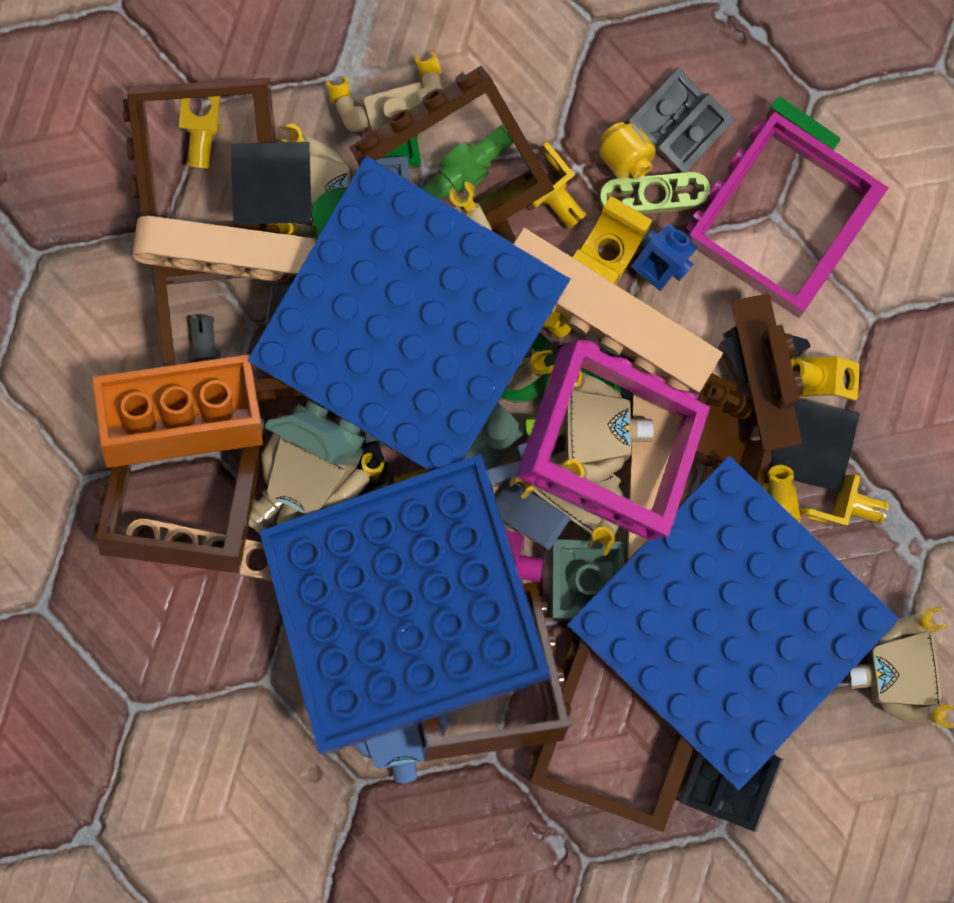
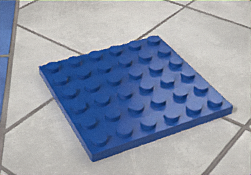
[247,156,571,471]
[259,454,552,755]
[567,456,899,790]

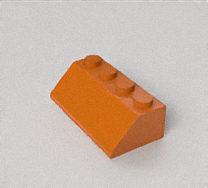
[92,355,263,468]

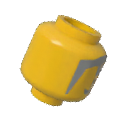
[599,122,656,180]

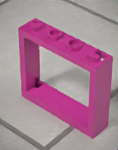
[686,111,889,318]
[515,340,710,541]

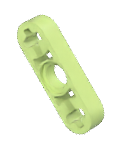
[600,172,710,214]

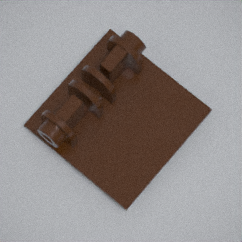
[696,373,758,465]

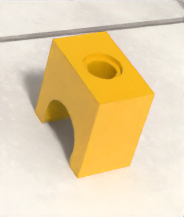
[573,195,652,286]

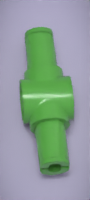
[421,124,514,201]

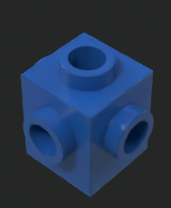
[631,224,698,291]

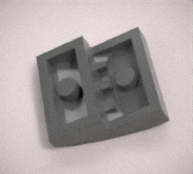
[624,67,735,173]

